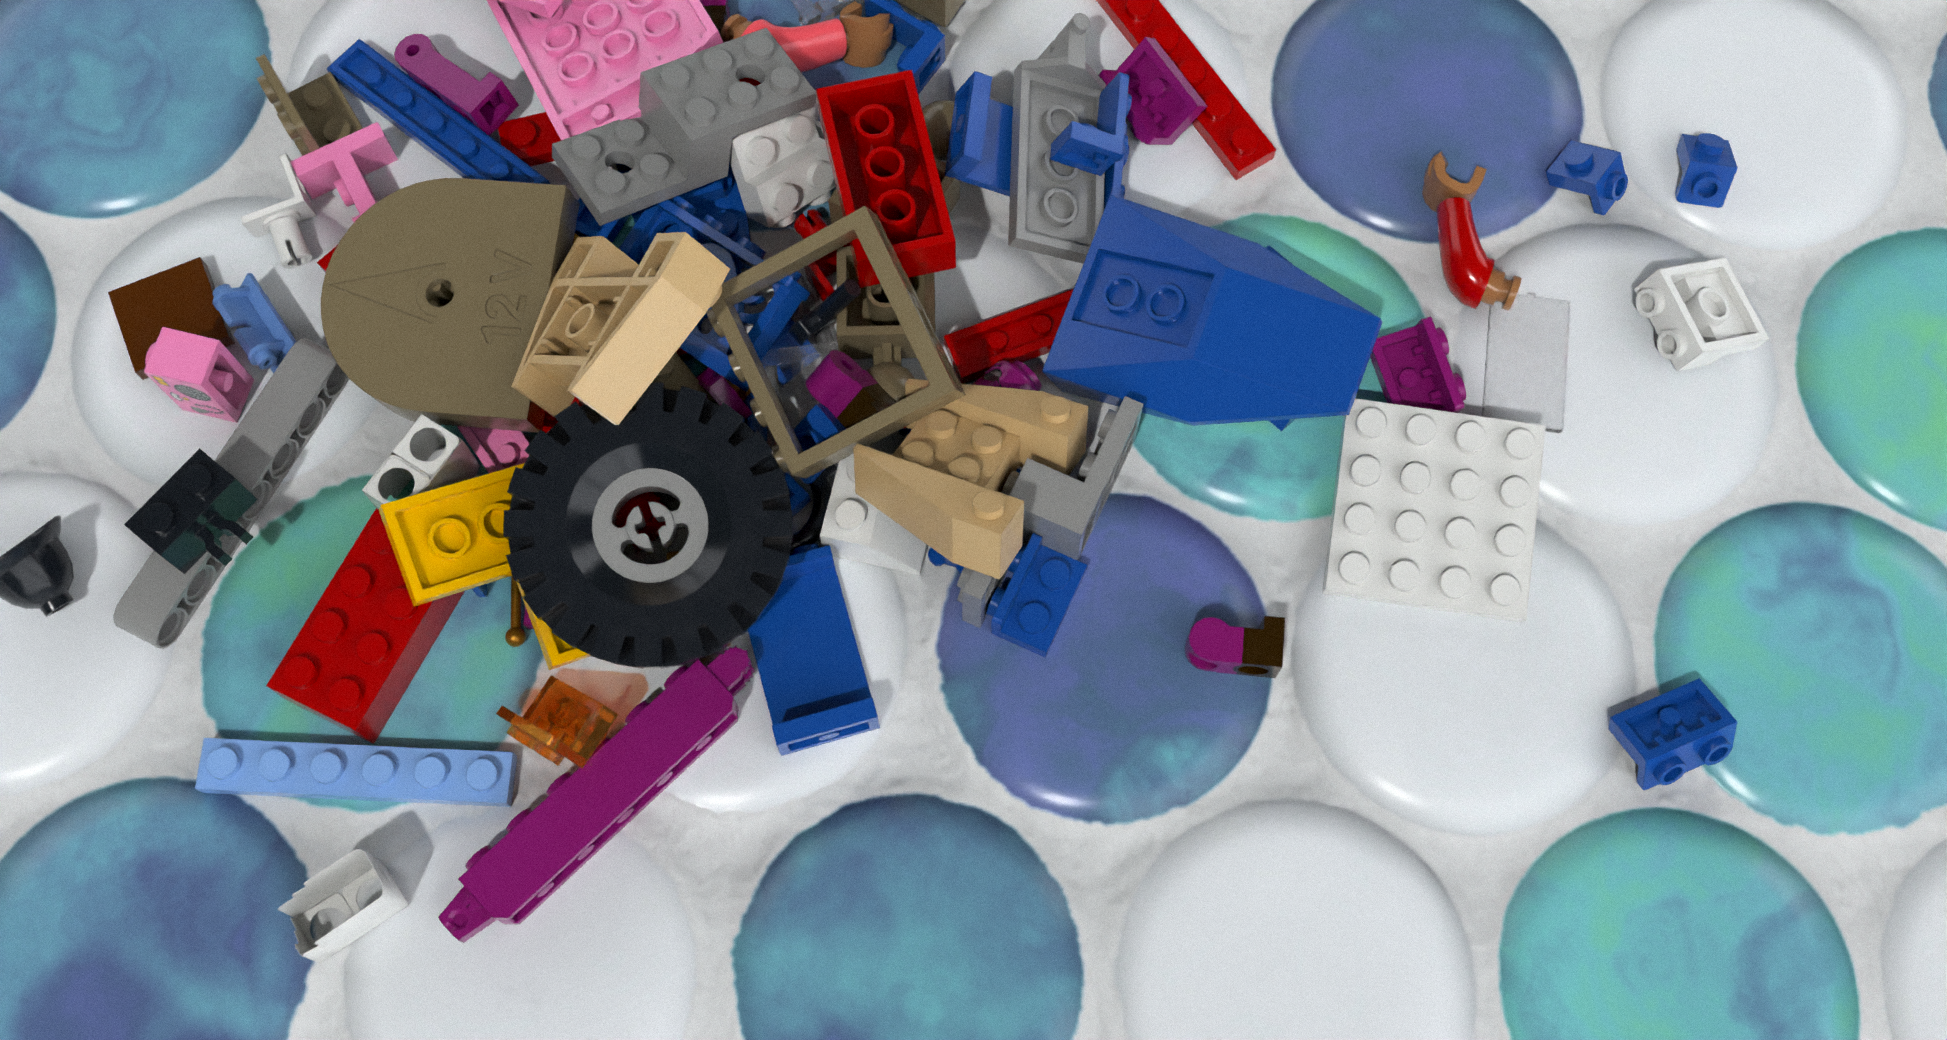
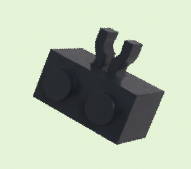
[124,448,257,574]

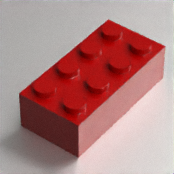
[816,70,956,288]
[266,508,465,744]

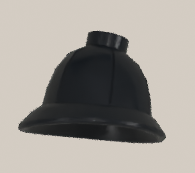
[0,515,74,617]

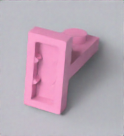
[290,122,398,222]

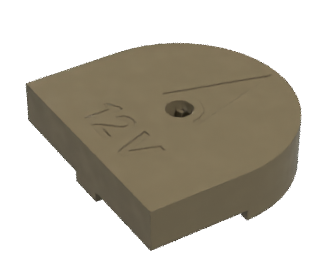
[321,178,580,433]

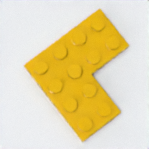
[379,463,590,670]

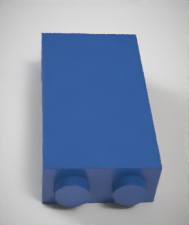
[945,71,1129,210]
[748,544,880,756]

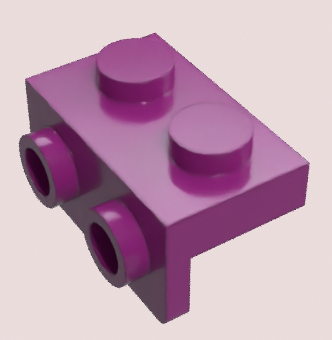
[1098,37,1207,145]
[1370,316,1466,413]

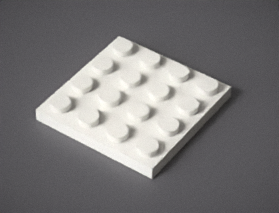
[1322,398,1546,622]

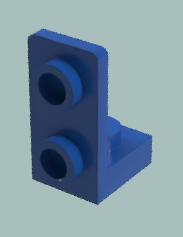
[864,0,945,95]
[1050,72,1132,176]

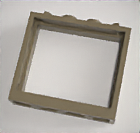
[707,206,966,479]

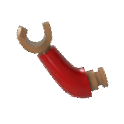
[1422,151,1522,311]

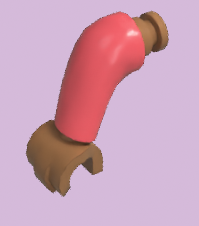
[720,1,894,73]

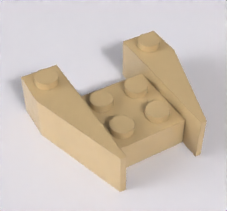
[511,232,730,425]
[853,379,1089,580]

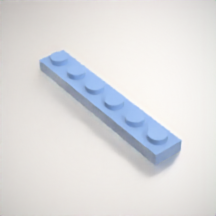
[195,738,517,807]

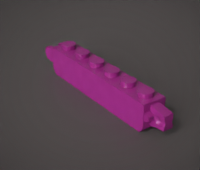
[438,645,755,943]

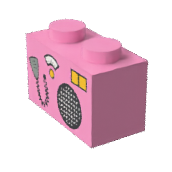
[144,327,254,423]

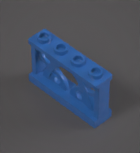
[619,196,811,392]

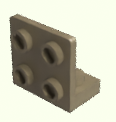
[256,54,363,156]

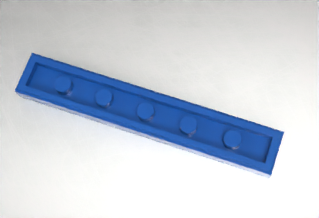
[326,39,550,184]

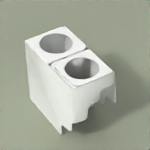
[362,414,480,509]
[278,849,409,963]

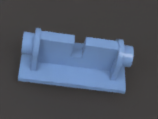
[212,273,297,374]

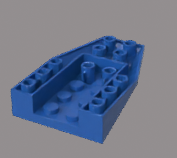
[1042,194,1382,426]

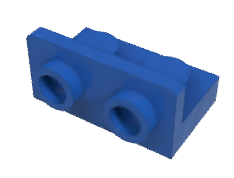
[986,533,1087,658]
[1608,678,1738,790]

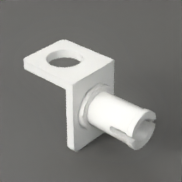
[241,153,316,269]

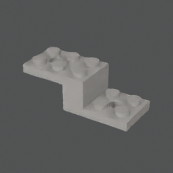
[552,28,817,226]
[957,396,1143,628]

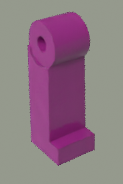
[394,34,519,136]

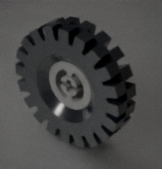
[503,382,793,669]

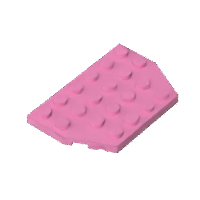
[487,0,723,141]

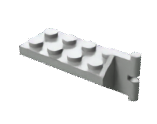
[1008,13,1106,264]

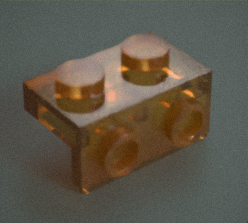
[496,676,618,769]

